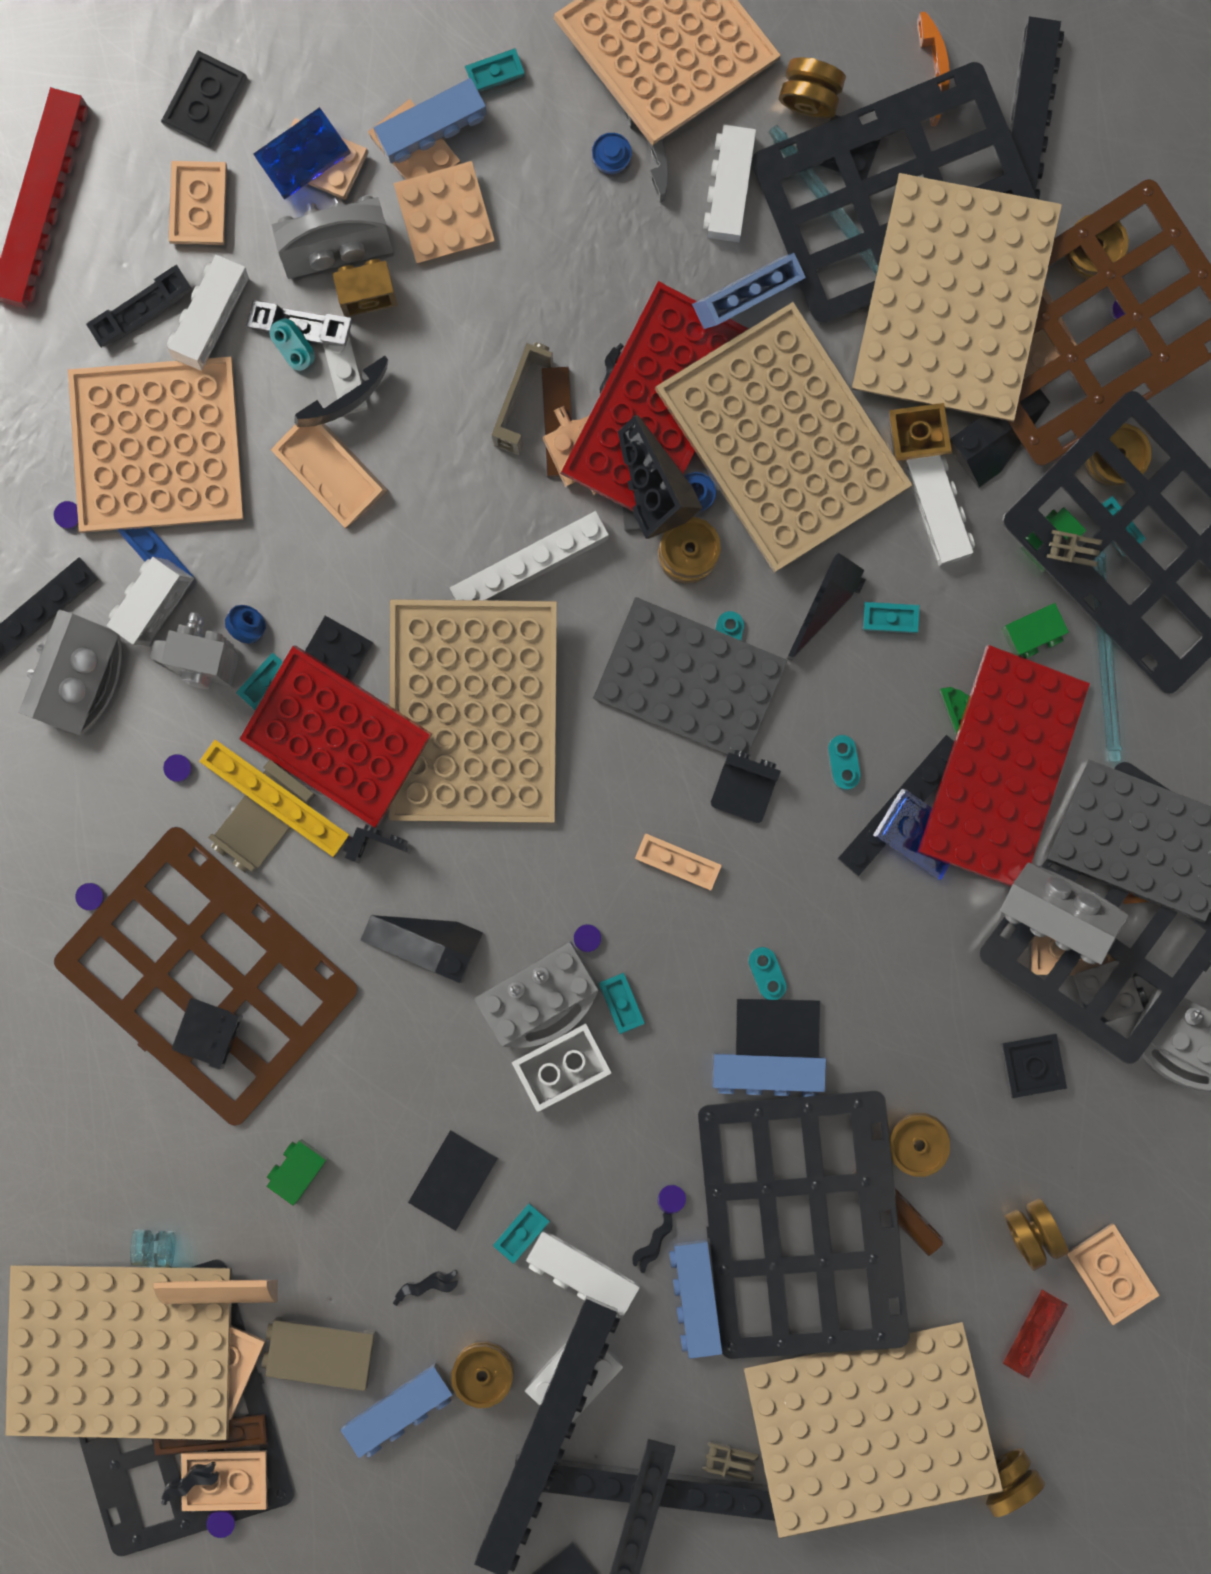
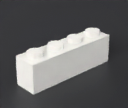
[703,125,756,243]
[167,255,249,371]
[904,455,975,567]
[526,1229,640,1317]

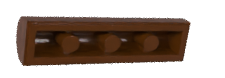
[851,1168,943,1256]

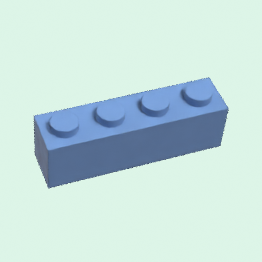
[373,78,487,164]
[692,253,806,329]
[712,1054,826,1096]
[669,1239,722,1359]
[341,1363,454,1458]

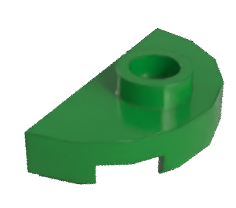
[939,687,969,735]

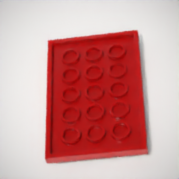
[239,645,432,828]

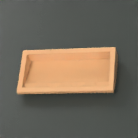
[271,424,388,528]
[154,1280,278,1304]

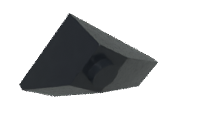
[950,389,1051,488]
[618,415,703,539]
[786,552,866,661]
[360,915,483,983]

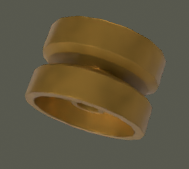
[778,57,846,118]
[1066,214,1129,280]
[1084,423,1152,486]
[658,517,721,584]
[890,1113,950,1177]
[1004,1198,1069,1271]
[451,1341,514,1409]
[985,1448,1045,1517]

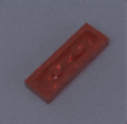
[1003,1290,1068,1378]

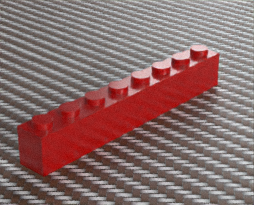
[0,87,88,309]

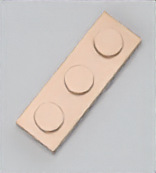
[635,833,722,891]

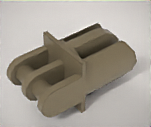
[1046,530,1102,567]
[702,1441,760,1482]

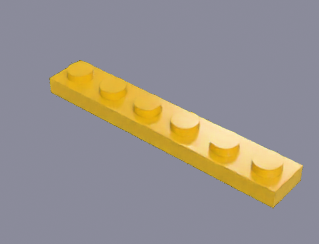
[199,739,350,857]

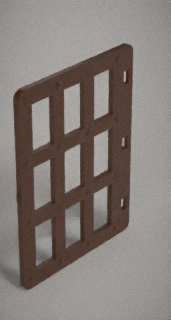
[1007,179,1211,466]
[54,827,358,1126]

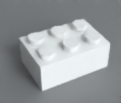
[107,557,194,646]
[511,1023,612,1112]
[525,1341,623,1422]

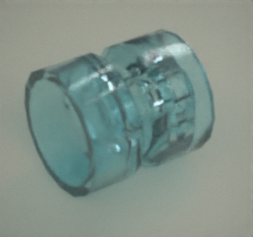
[130,1229,176,1268]

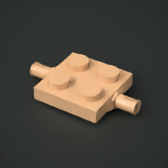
[542,406,597,495]

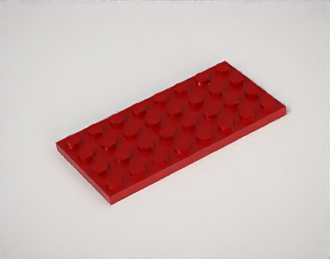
[560,281,749,512]
[918,645,1090,887]

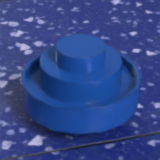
[592,132,632,174]
[685,472,716,513]
[225,605,266,644]

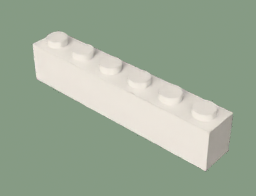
[450,511,609,600]

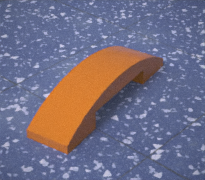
[917,12,950,126]

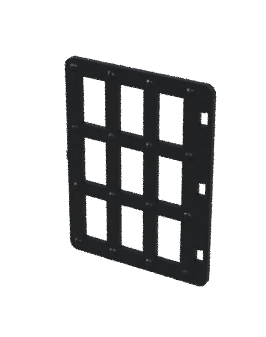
[752,62,1037,324]
[1002,391,1211,693]
[980,762,1211,1064]
[698,1091,910,1359]
[78,1259,294,1556]

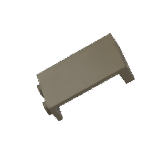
[491,342,554,455]
[208,759,316,873]
[262,1317,376,1391]

